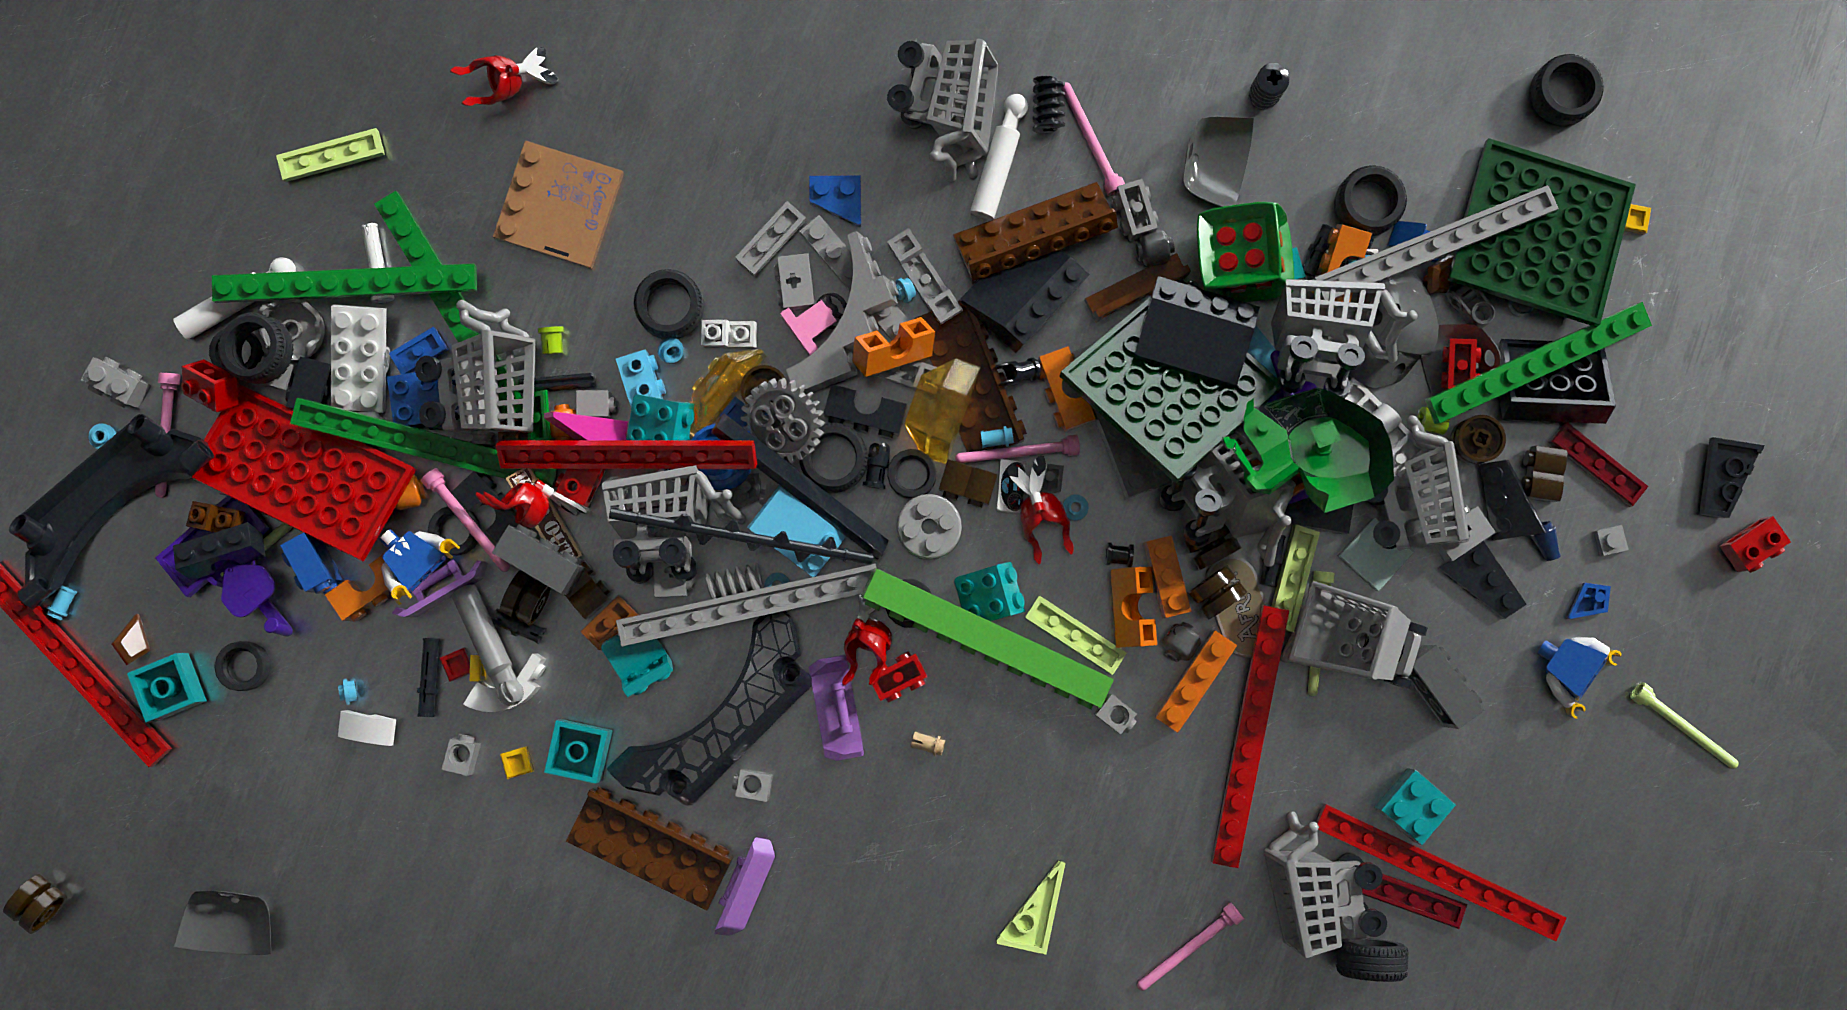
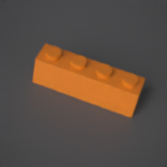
[1155,630,1237,733]

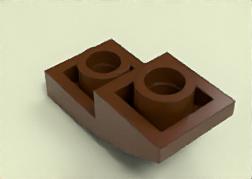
[186,501,246,533]

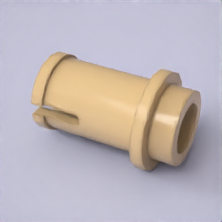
[911,731,945,757]

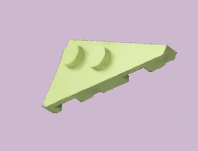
[996,861,1065,955]

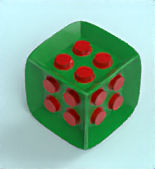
[1197,202,1294,302]

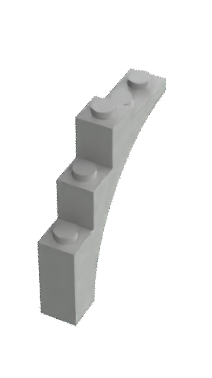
[786,231,898,394]

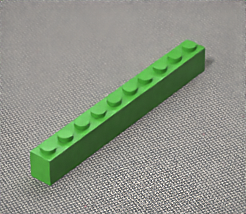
[861,568,1114,710]

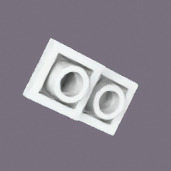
[701,320,757,348]
[338,710,396,746]

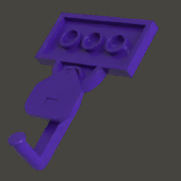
[155,496,293,637]

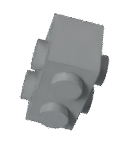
[1112,179,1159,242]
[81,357,151,408]

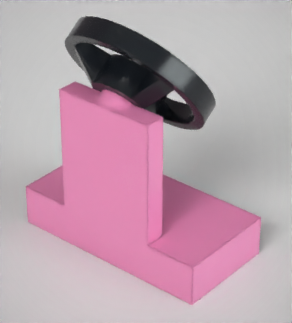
[780,293,847,356]

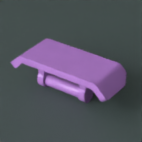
[392,559,487,617]
[809,655,864,761]
[714,837,775,936]

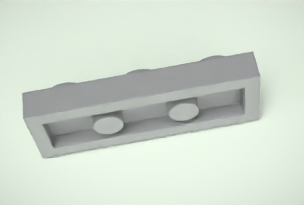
[735,201,806,276]

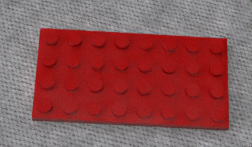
[190,384,416,562]

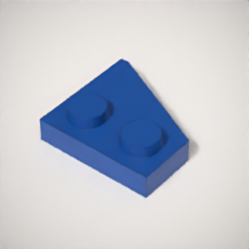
[809,175,861,226]

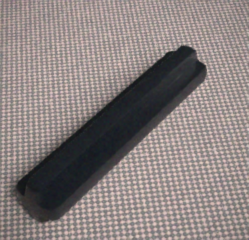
[518,373,596,394]

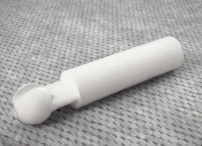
[970,94,1028,220]
[174,257,296,340]

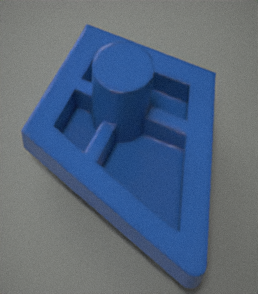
[1567,583,1611,619]

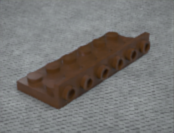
[953,182,1118,281]
[914,301,1027,452]
[566,787,733,911]

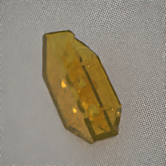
[691,349,766,432]
[904,358,981,464]

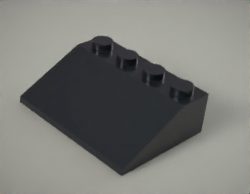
[959,250,1090,353]
[1134,276,1260,388]
[1499,339,1616,424]

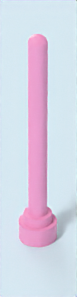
[1061,83,1125,196]
[155,373,181,498]
[955,435,1080,463]
[421,468,510,572]
[1137,902,1244,991]

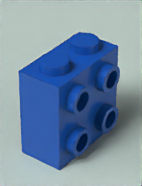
[387,372,443,430]
[280,533,344,595]

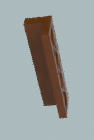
[1084,253,1191,323]

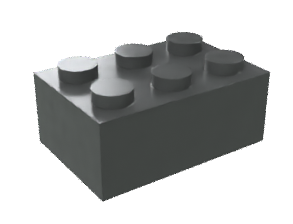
[492,524,587,595]
[1408,645,1485,729]

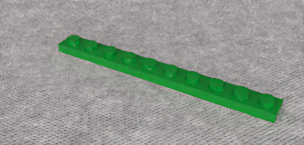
[374,191,523,420]
[212,264,477,303]
[1425,302,1652,424]
[290,398,557,488]

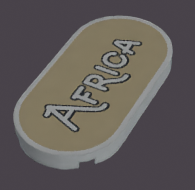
[1205,556,1267,658]

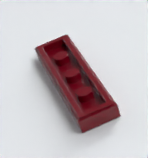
[1548,422,1649,507]
[1362,873,1468,929]

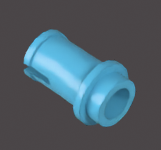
[981,426,1014,448]
[47,586,77,620]

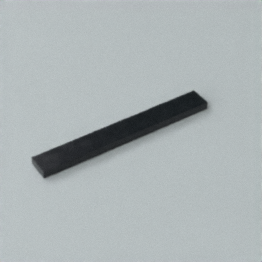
[711,413,889,560]

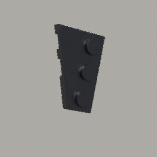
[1699,437,1765,518]
[1480,460,1547,541]
[1437,541,1527,619]

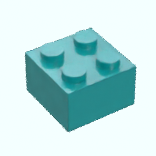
[127,653,207,722]
[544,719,613,784]
[1374,768,1456,845]

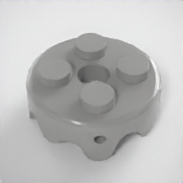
[255,299,325,362]
[896,494,962,560]

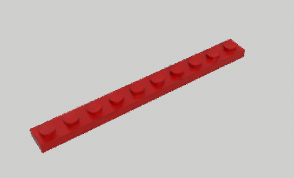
[495,440,757,469]
[0,563,172,767]
[1211,605,1290,868]
[1316,804,1567,941]

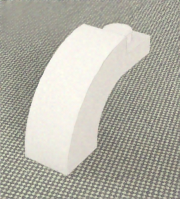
[463,653,546,712]

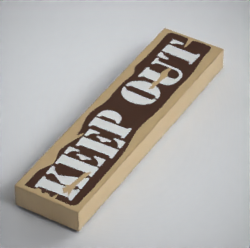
[506,469,583,557]

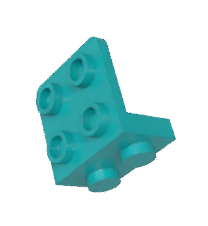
[626,394,695,440]
[954,562,1026,621]
[601,633,673,697]

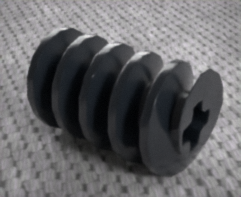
[1249,63,1290,109]
[1032,76,1065,134]

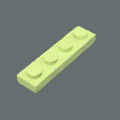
[276,128,385,182]
[1271,525,1320,632]
[1025,596,1127,675]

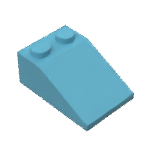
[747,486,846,577]

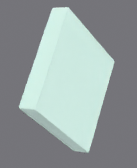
[1339,517,1414,591]

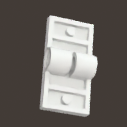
[331,305,390,413]
[1345,377,1428,477]

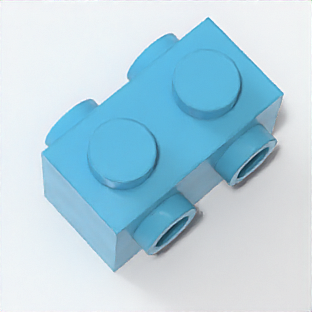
[616,349,666,408]

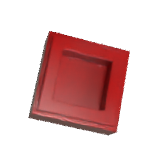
[440,647,470,682]

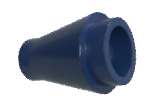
[1530,521,1561,561]

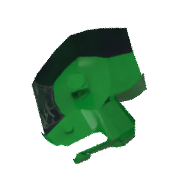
[1222,387,1394,513]

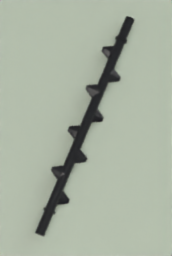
[609,508,873,565]

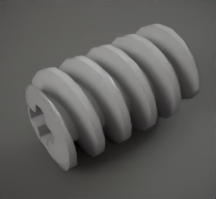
[706,563,763,599]

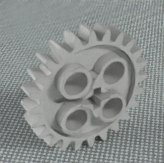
[741,378,825,463]

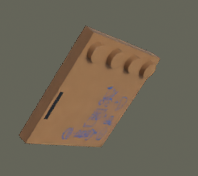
[493,141,624,269]

